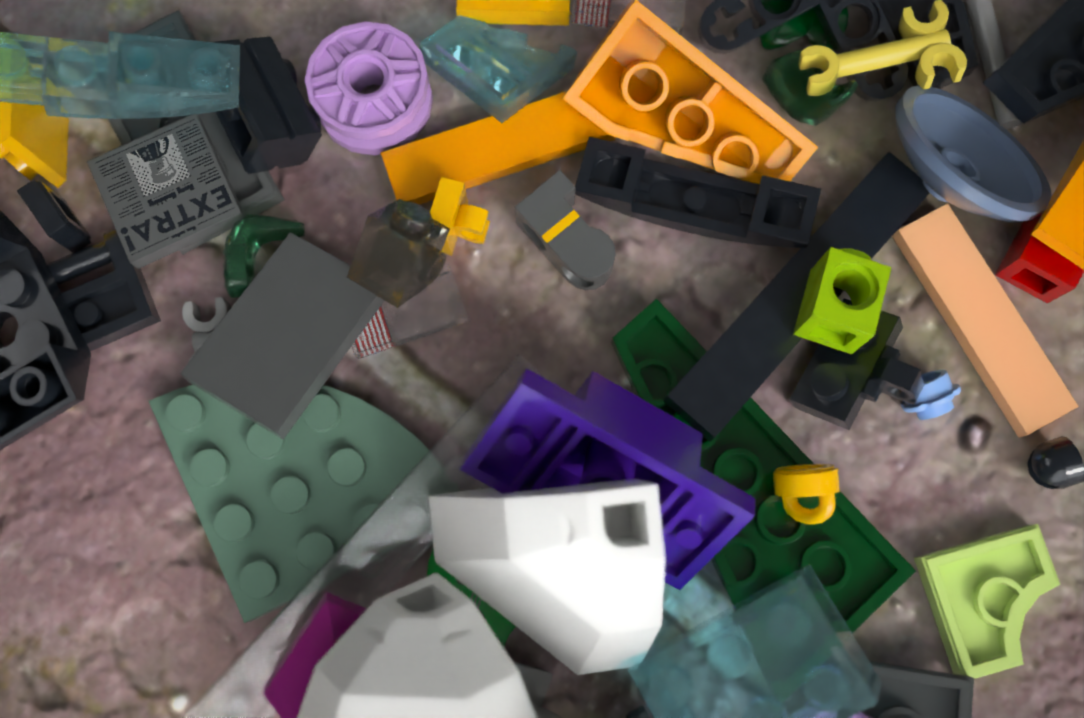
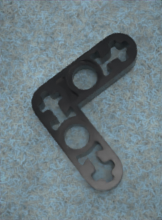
[698,0,908,101]

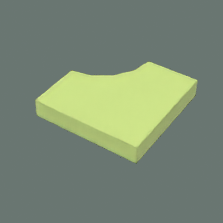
[914,524,1060,679]

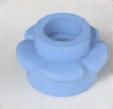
[900,369,961,420]

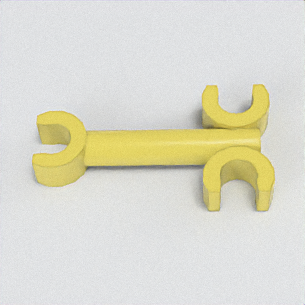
[798,0,967,96]

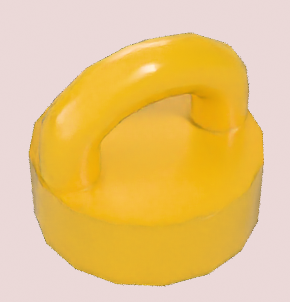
[773,464,840,525]

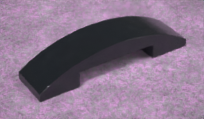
[575,137,821,248]

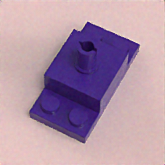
[460,368,755,590]

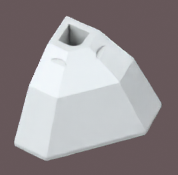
[428,478,665,675]
[297,573,537,718]

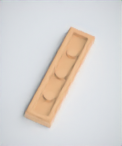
[892,203,1079,438]

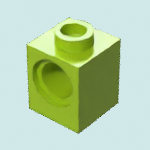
[793,247,892,354]

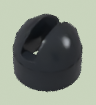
[1027,436,1084,489]

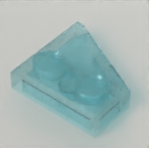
[420,15,577,123]

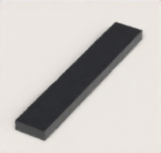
[663,151,930,442]

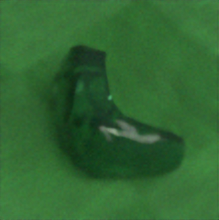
[762,49,858,126]
[223,214,305,298]

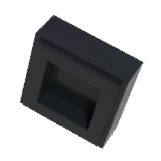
[17,179,92,253]

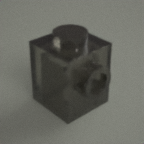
[347,199,450,308]

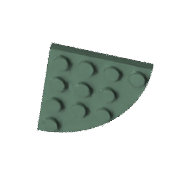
[149,385,461,623]

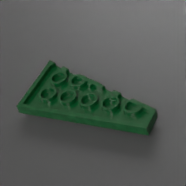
[611,298,916,703]

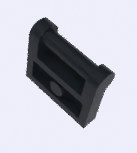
[47,229,161,351]

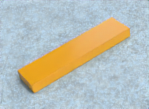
[380,91,616,211]

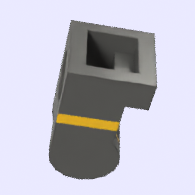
[515,170,616,290]

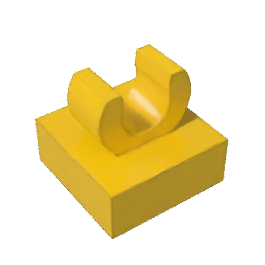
[424,177,490,256]

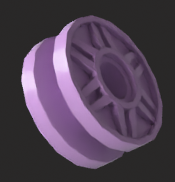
[305,21,433,156]

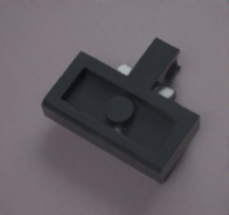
[789,298,925,430]

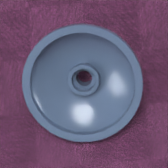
[895,86,1052,222]

